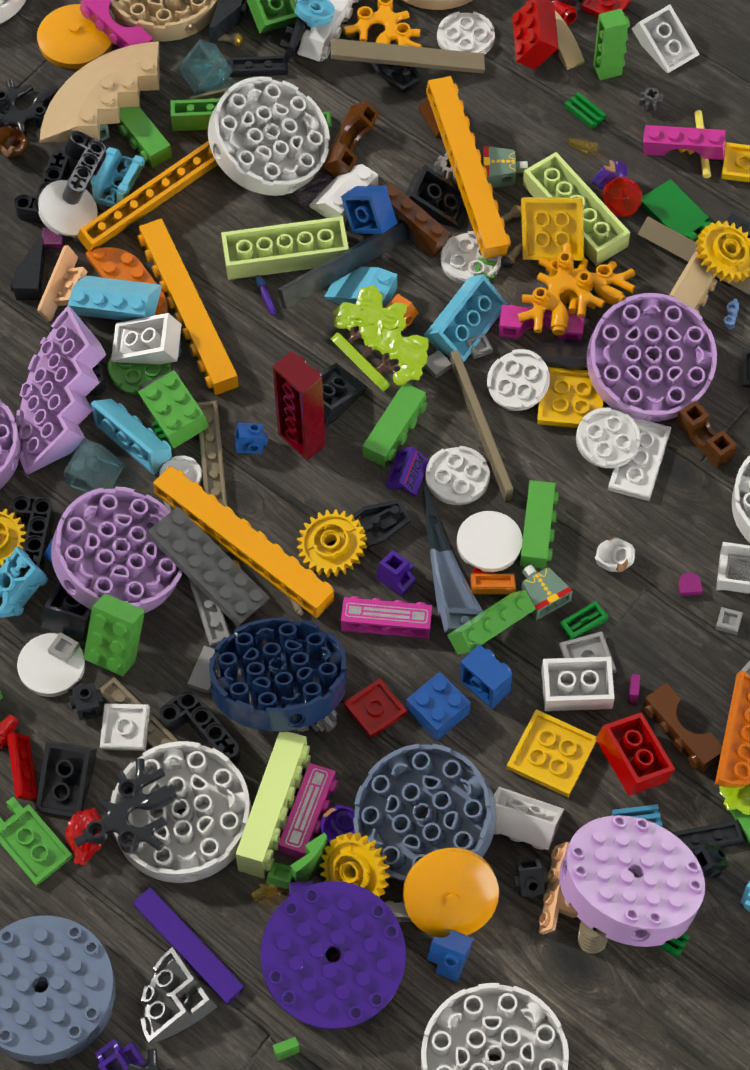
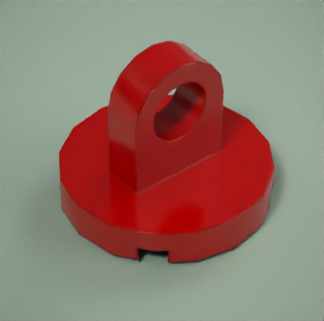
[602,177,642,217]

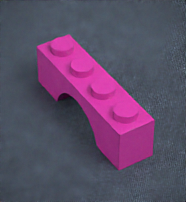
[80,0,153,48]
[643,125,726,160]
[499,305,584,340]

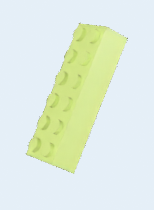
[523,152,630,266]
[221,216,349,280]
[236,731,311,879]

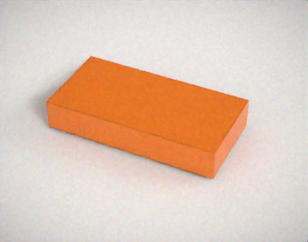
[470,574,516,594]

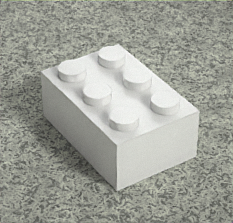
[542,657,614,711]

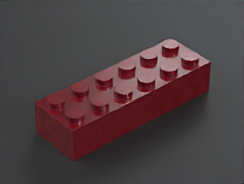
[272,351,326,461]

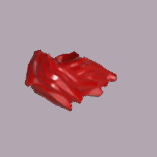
[65,807,104,866]

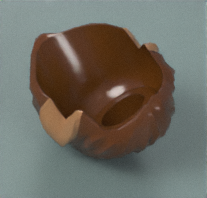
[0,126,29,158]

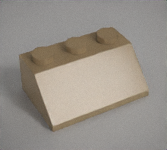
[669,251,717,313]

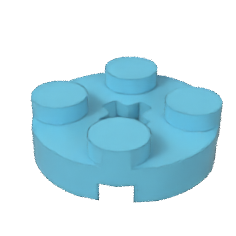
[295,0,334,28]

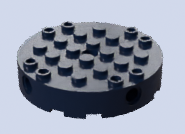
[209,618,347,732]

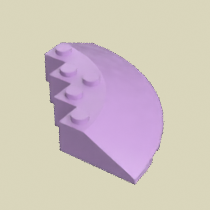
[16,306,106,474]

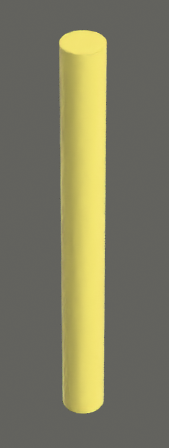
[694,110,711,178]

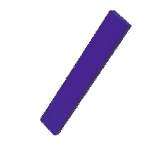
[132,888,244,1005]

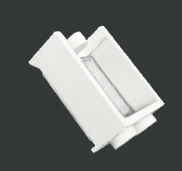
[716,542,750,594]

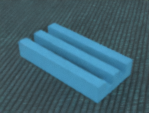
[612,804,662,827]

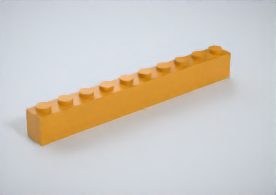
[426,76,511,259]
[77,141,218,251]
[137,218,239,395]
[153,466,334,619]

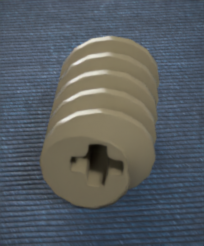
[577,921,608,954]

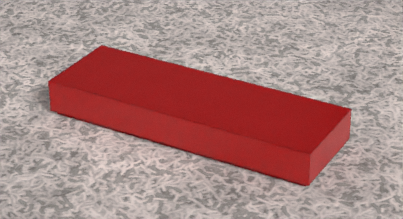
[7,732,38,802]

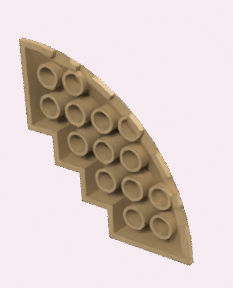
[40,41,159,143]

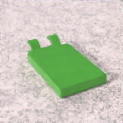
[0,797,73,886]

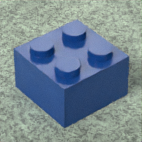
[341,186,397,234]
[459,644,512,709]
[406,672,471,741]

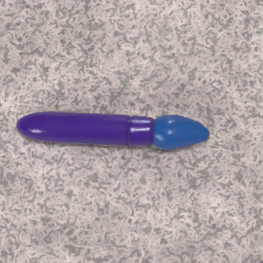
[256,275,276,316]

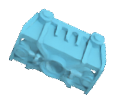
[90,147,145,207]
[0,547,48,618]

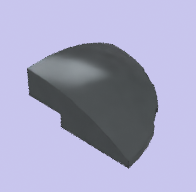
[140,947,218,1044]

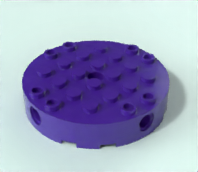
[260,881,406,1029]

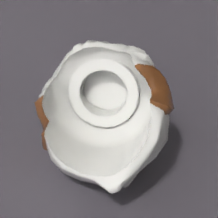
[595,537,635,572]

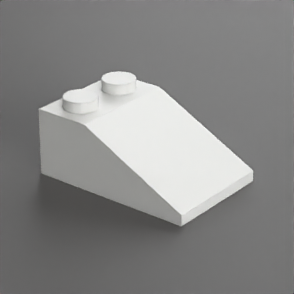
[632,5,700,74]
[111,313,182,365]

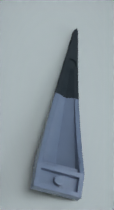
[422,486,483,633]

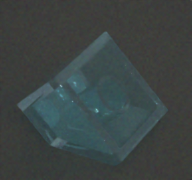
[177,39,233,95]
[64,438,124,492]

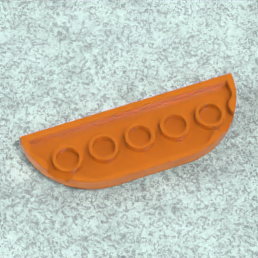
[86,247,168,315]
[715,670,750,788]

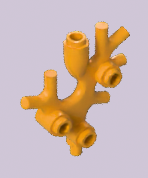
[344,0,422,47]
[517,244,605,335]
[538,257,636,314]

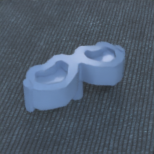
[723,299,739,330]

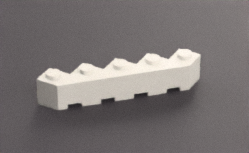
[298,0,359,61]

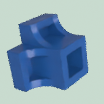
[427,930,474,982]

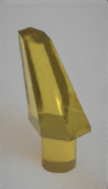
[568,138,598,153]
[250,884,289,902]

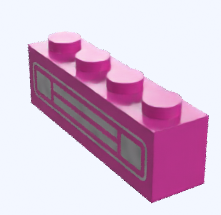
[341,596,432,639]
[278,763,339,860]

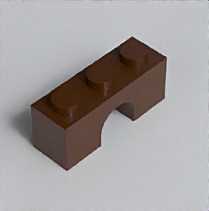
[677,400,737,469]

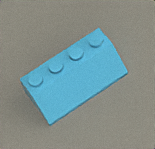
[424,274,508,362]
[68,276,162,321]
[91,399,172,475]

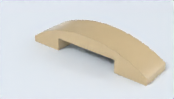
[555,11,584,70]

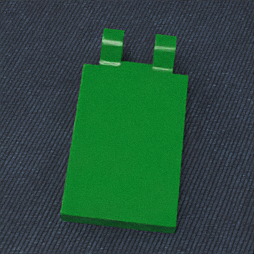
[641,179,711,242]

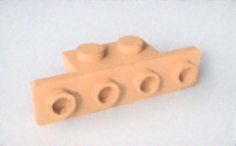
[37,245,88,322]
[539,842,578,935]

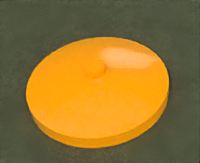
[37,4,114,69]
[403,848,499,938]

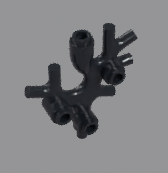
[0,79,59,135]
[73,758,177,853]

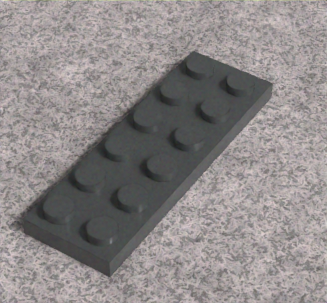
[146,507,270,627]

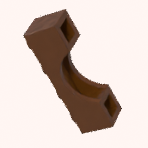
[322,100,379,178]
[386,183,450,258]
[643,683,722,773]

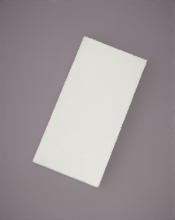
[608,418,671,501]

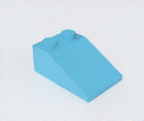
[324,267,397,308]

